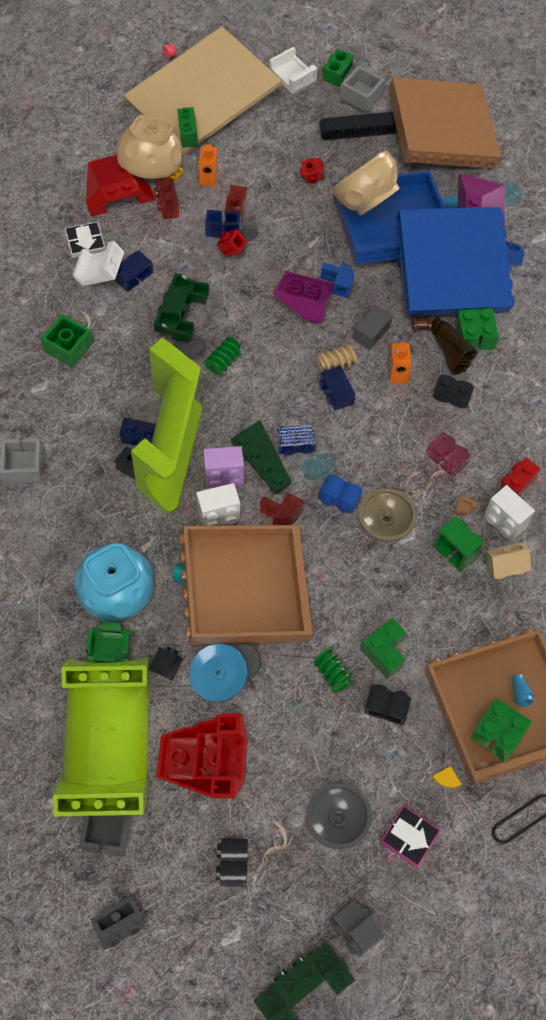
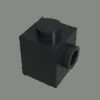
[115,447,135,480]
[149,647,183,681]

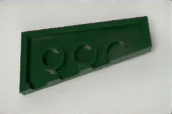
[231,420,291,494]

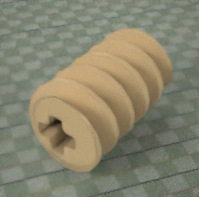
[317,345,358,376]

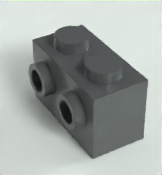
[353,306,393,349]
[90,896,145,950]

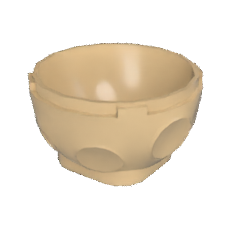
[116,115,182,179]
[330,150,400,216]

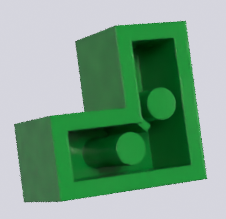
[360,617,406,679]

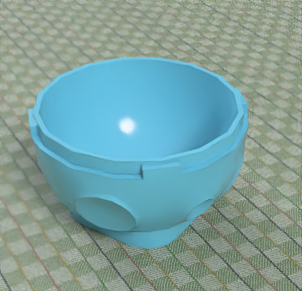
[74,543,155,623]

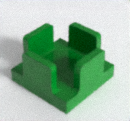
[86,622,132,663]

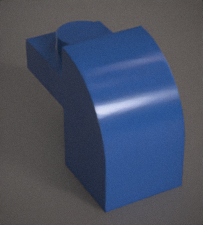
[320,262,354,299]

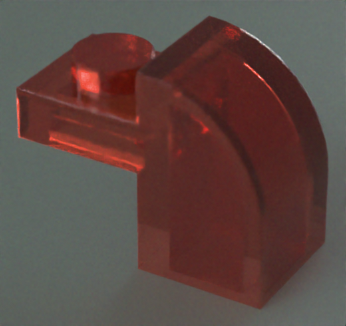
[224,185,247,219]
[260,493,305,525]

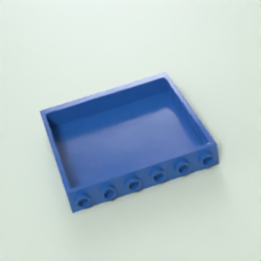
[333,170,445,264]
[396,207,515,316]

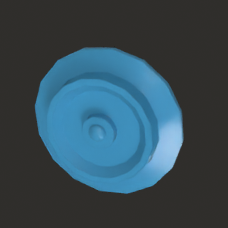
[189,643,248,702]

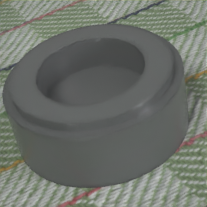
[240,224,258,241]

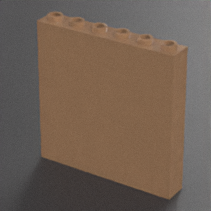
[388,77,501,168]
[178,525,313,645]
[425,629,546,786]

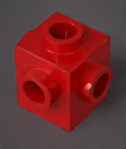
[300,157,326,184]
[216,229,247,257]

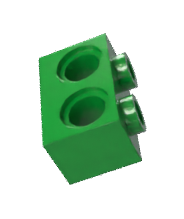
[322,49,354,87]
[177,107,199,148]

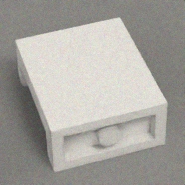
[269,47,318,94]
[73,241,124,286]

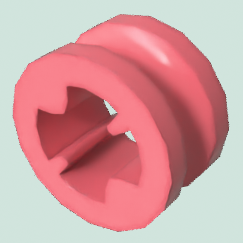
[162,43,177,60]

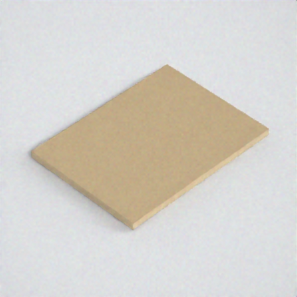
[124,26,282,155]

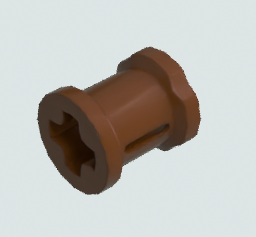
[411,315,432,332]

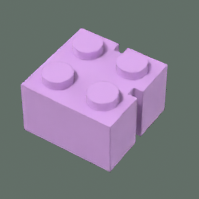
[203,446,244,488]

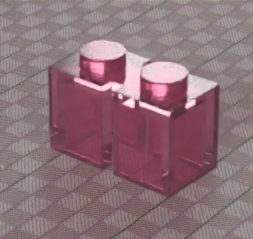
[426,432,471,477]

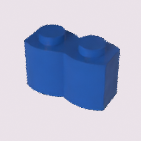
[318,474,363,513]

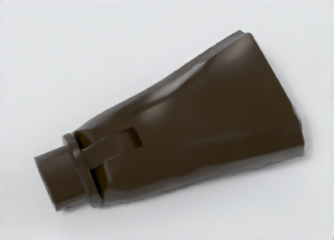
[431,317,478,375]

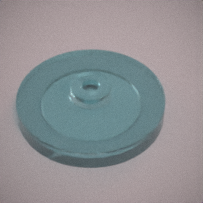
[500,181,523,207]
[302,454,336,480]

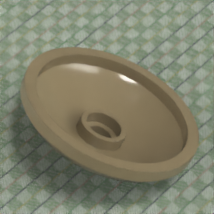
[359,488,417,542]

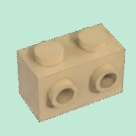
[485,543,531,579]

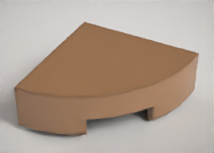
[453,496,478,515]

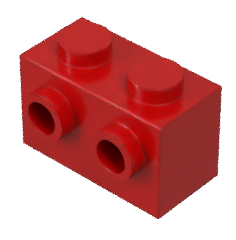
[499,457,541,497]

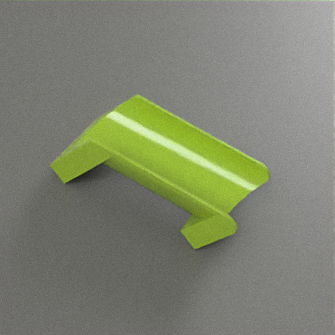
[131,337,202,514]
[53,657,150,817]

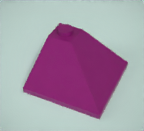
[457,174,505,227]
[273,271,334,323]

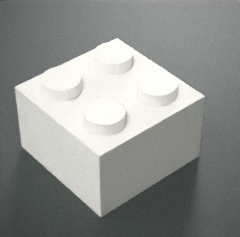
[196,483,240,526]
[484,485,535,542]

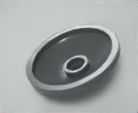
[306,783,372,849]

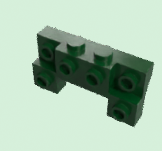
[153,273,210,342]
[254,942,355,1020]

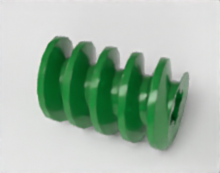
[203,336,241,376]
[313,646,356,693]

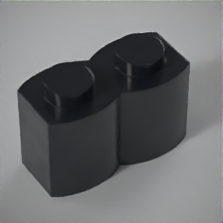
[433,375,474,408]
[364,684,412,725]
[216,838,248,887]

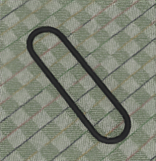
[492,794,546,844]

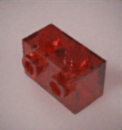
[154,178,179,220]

